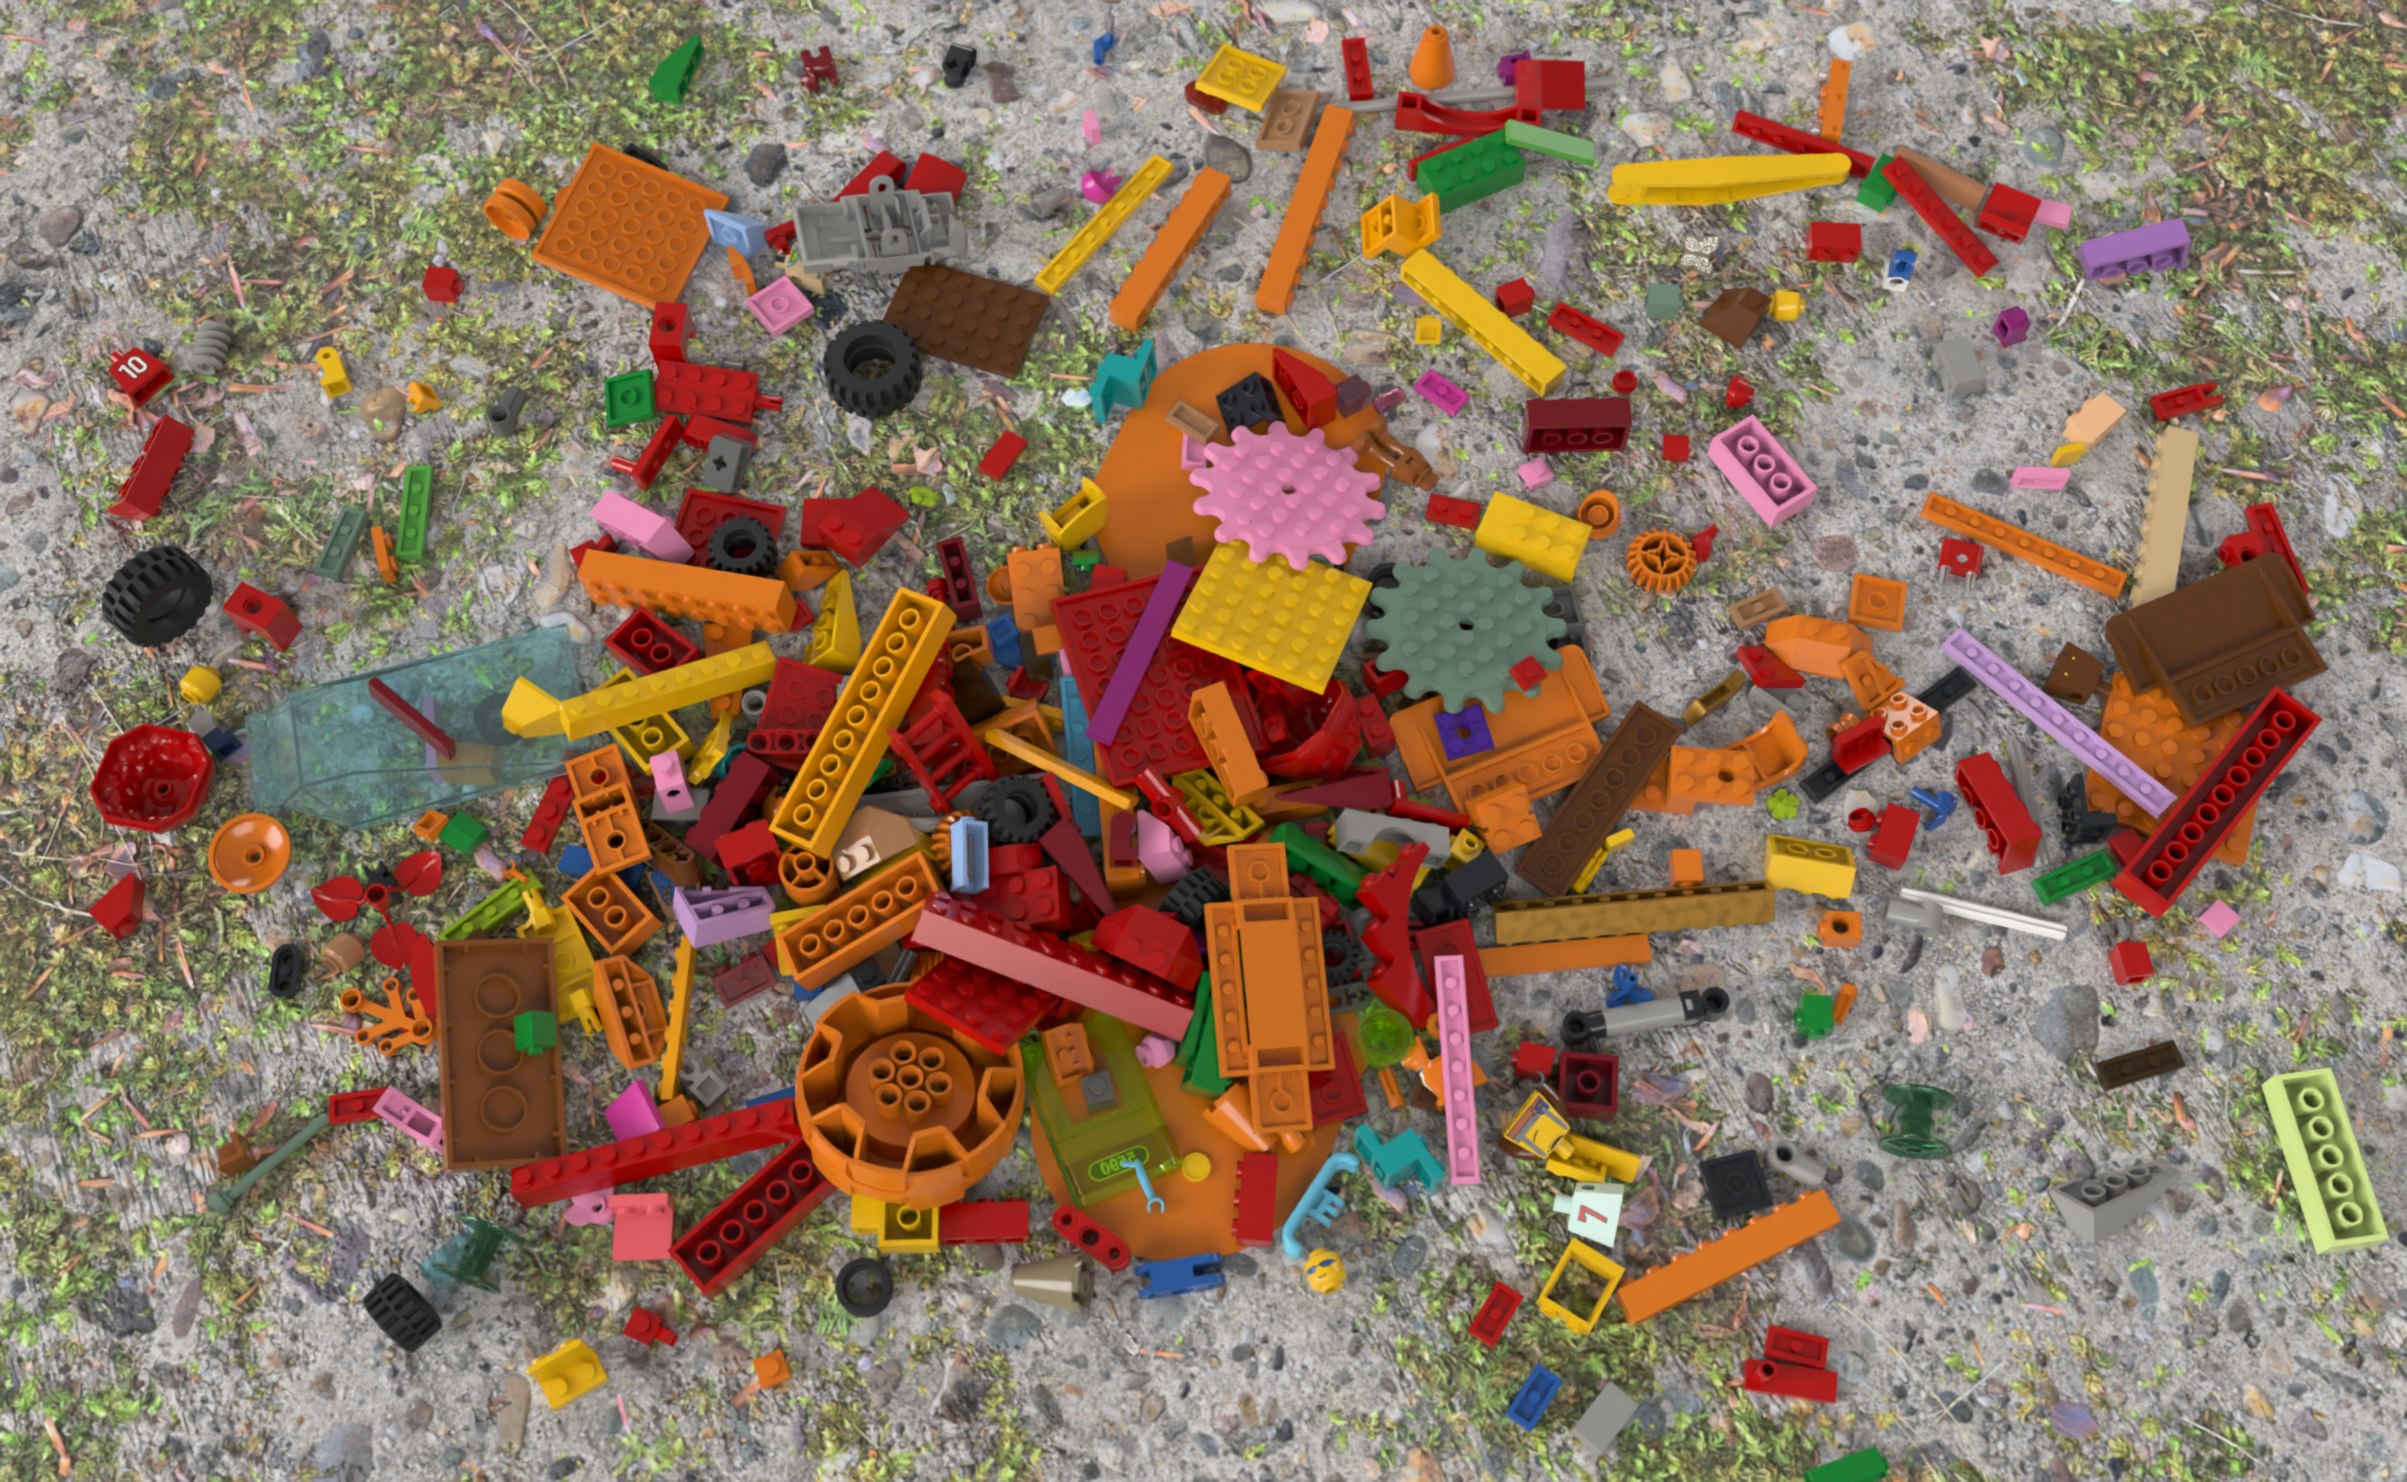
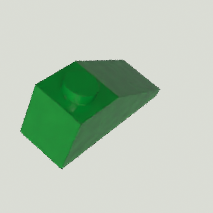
[649,34,705,105]

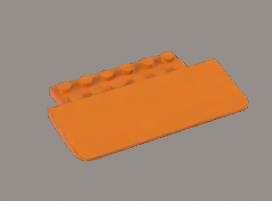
[1389,645,1611,828]

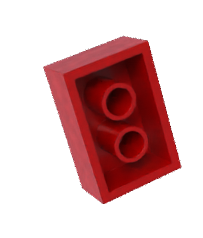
[604,605,703,678]
[714,819,782,889]

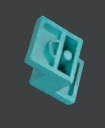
[1089,339,1158,424]
[1353,1123,1446,1196]

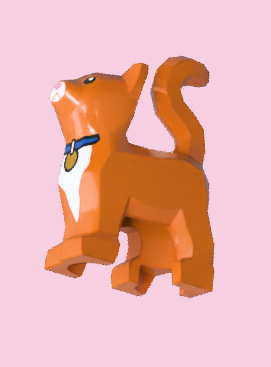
[1400,1012,1488,1112]

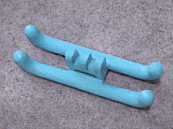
[1281,1152,1360,1259]

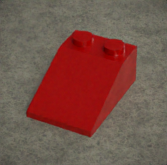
[1513,60,1585,112]
[1272,347,1339,432]
[817,486,911,569]

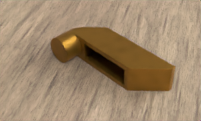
[1680,670,1746,728]

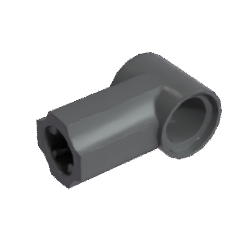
[488,385,529,438]

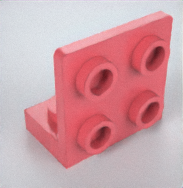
[608,1193,675,1261]

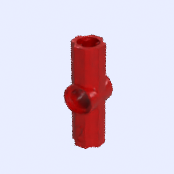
[1133,764,1204,844]

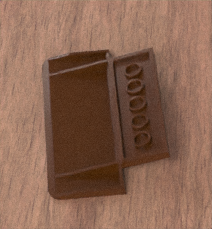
[2105,552,2329,730]

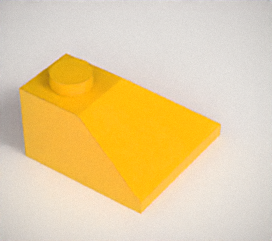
[501,676,565,738]

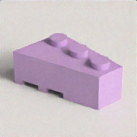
[672,887,776,948]

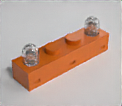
[1803,58,1851,144]

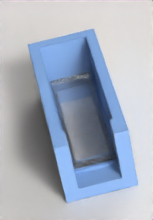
[949,816,989,894]

